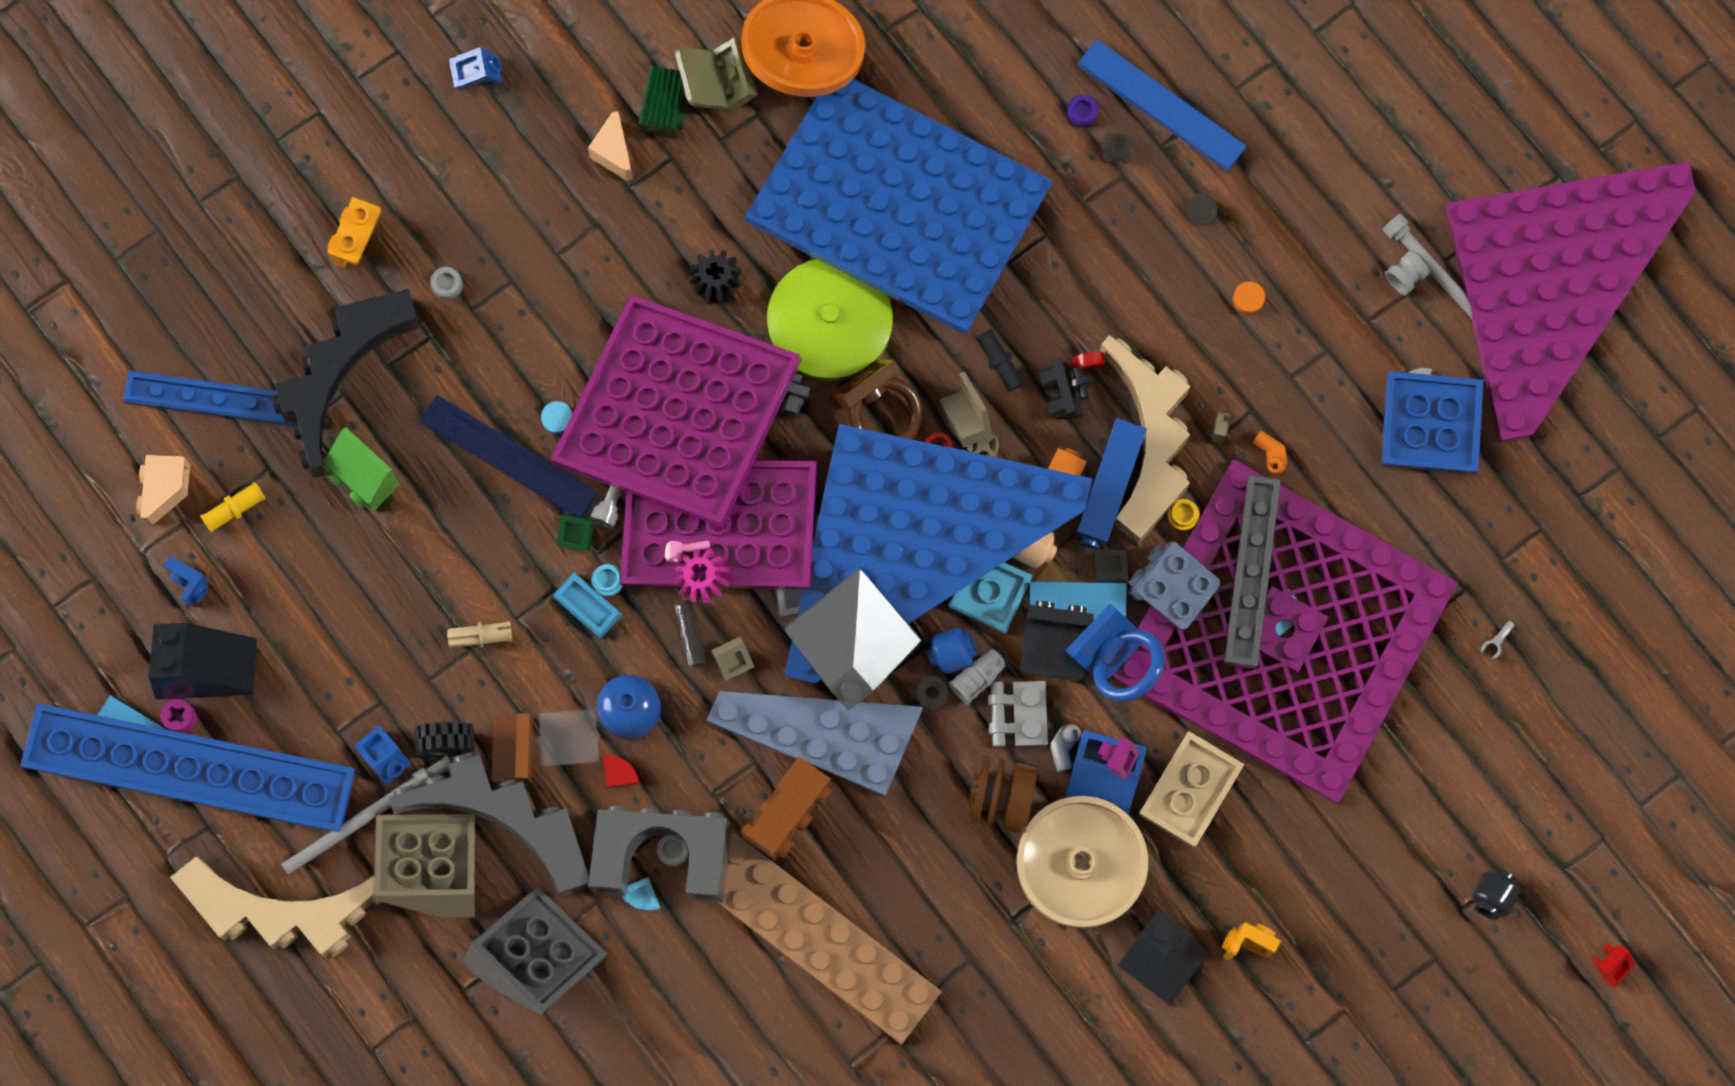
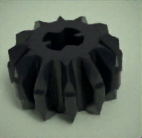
[689,249,742,303]

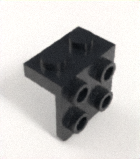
[1020,601,1094,681]

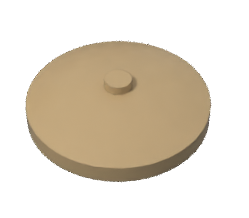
[1016,796,1148,928]

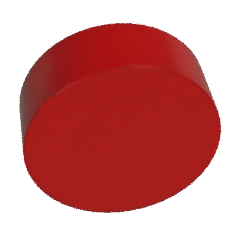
[1073,352,1105,371]

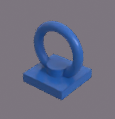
[1066,604,1164,702]

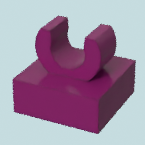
[1098,737,1140,781]

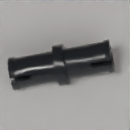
[975,329,1025,393]

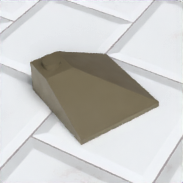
[374,814,475,918]

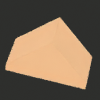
[588,111,633,181]

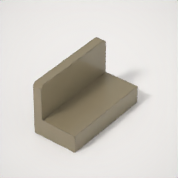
[939,371,993,448]

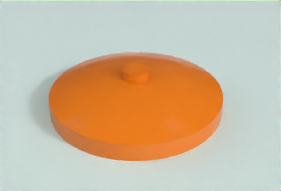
[741,0,865,97]

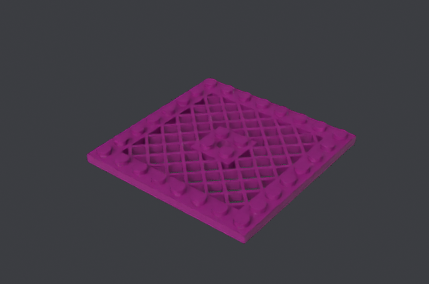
[1110,459,1458,804]

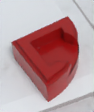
[603,755,639,789]

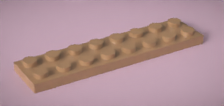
[716,832,942,1045]

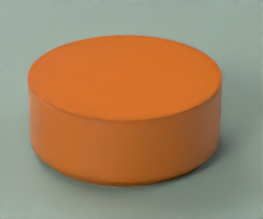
[1233,282,1265,315]

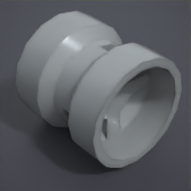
[1385,251,1430,295]

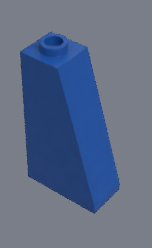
[1075,418,1147,550]

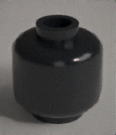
[1471,869,1520,920]

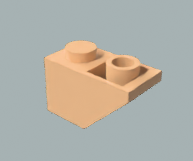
[136,455,190,525]

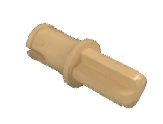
[447,621,512,648]

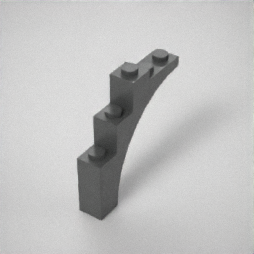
[389,753,589,897]

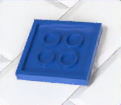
[1381,371,1483,475]

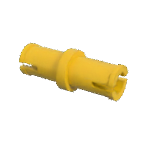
[200,482,266,533]

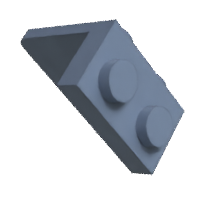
[1126,541,1220,630]

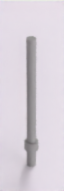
[281,756,452,875]

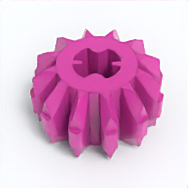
[675,549,730,604]

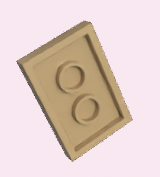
[1138,731,1244,848]

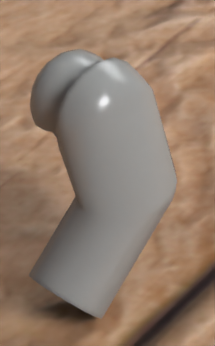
[1050,725,1081,772]

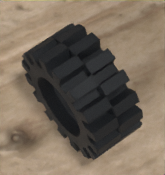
[415,721,475,758]

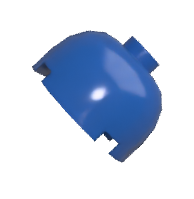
[596,674,661,740]

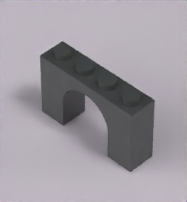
[588,806,732,903]

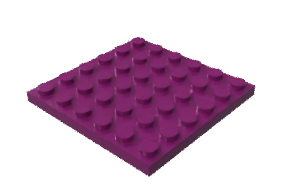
[550,295,802,527]

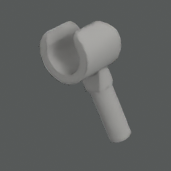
[1481,621,1515,660]

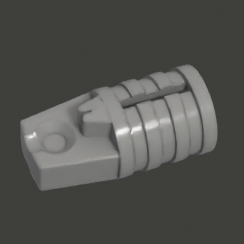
[948,649,1006,705]

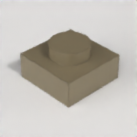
[711,637,754,681]

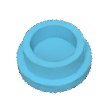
[591,564,623,596]

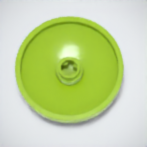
[767,259,893,382]

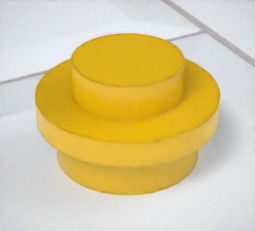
[1167,499,1200,531]

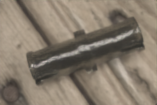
[673,600,707,667]

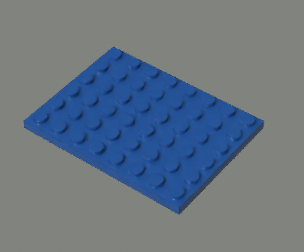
[744,79,1053,335]

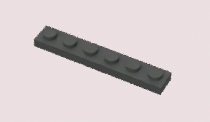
[1224,475,1281,669]

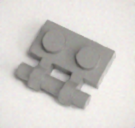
[988,681,1048,748]

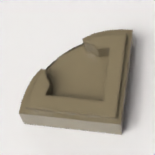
[1211,411,1230,444]

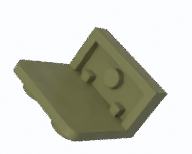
[675,38,758,111]

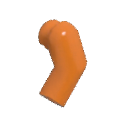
[1253,430,1288,474]

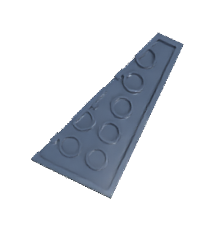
[707,691,923,797]

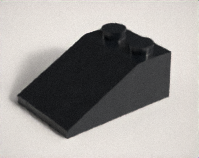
[149,623,257,700]

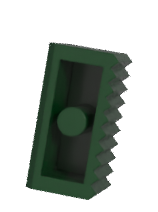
[638,65,688,138]

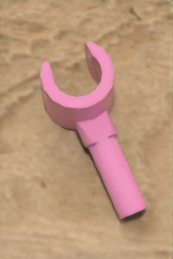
[665,540,710,562]

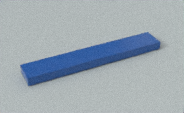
[1078,40,1246,172]
[123,370,297,426]

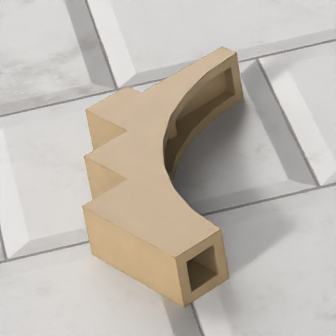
[1099,335,1190,546]
[171,856,380,958]

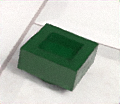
[556,514,595,552]

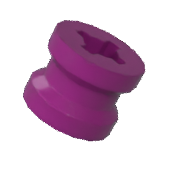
[160,699,198,734]

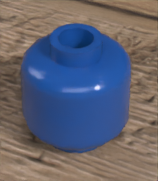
[927,628,977,674]

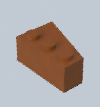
[741,756,832,862]

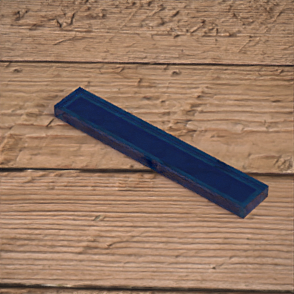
[420,395,598,517]

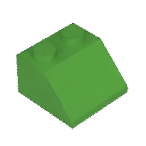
[323,427,400,512]

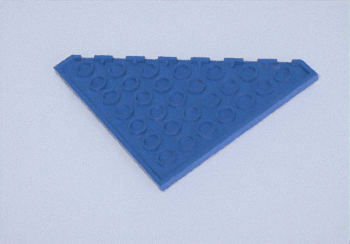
[784,424,1092,683]

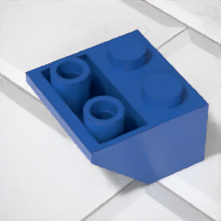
[1065,730,1147,814]

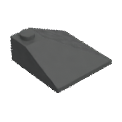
[784,568,921,711]
[462,886,607,1015]

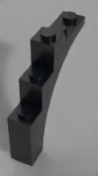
[271,289,418,478]

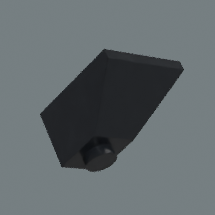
[1117,909,1209,1006]

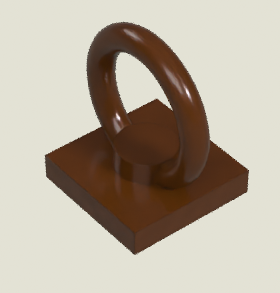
[829,359,923,440]

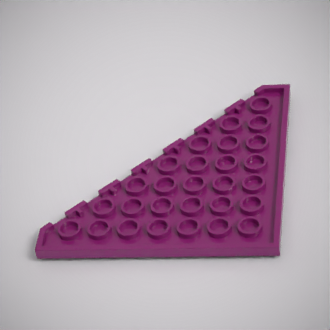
[1445,162,1696,443]

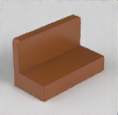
[492,714,533,783]

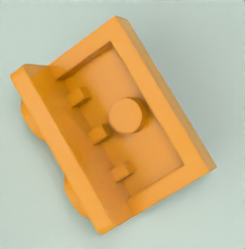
[327,197,381,269]
[1221,922,1281,961]

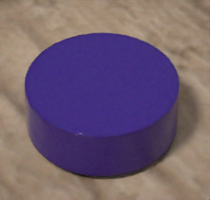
[1067,94,1099,127]

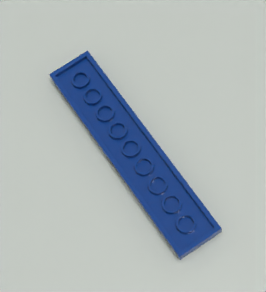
[20,703,356,832]

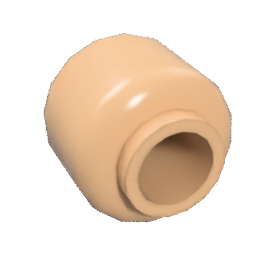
[1013,532,1057,568]

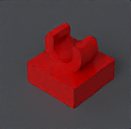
[1591,943,1635,989]

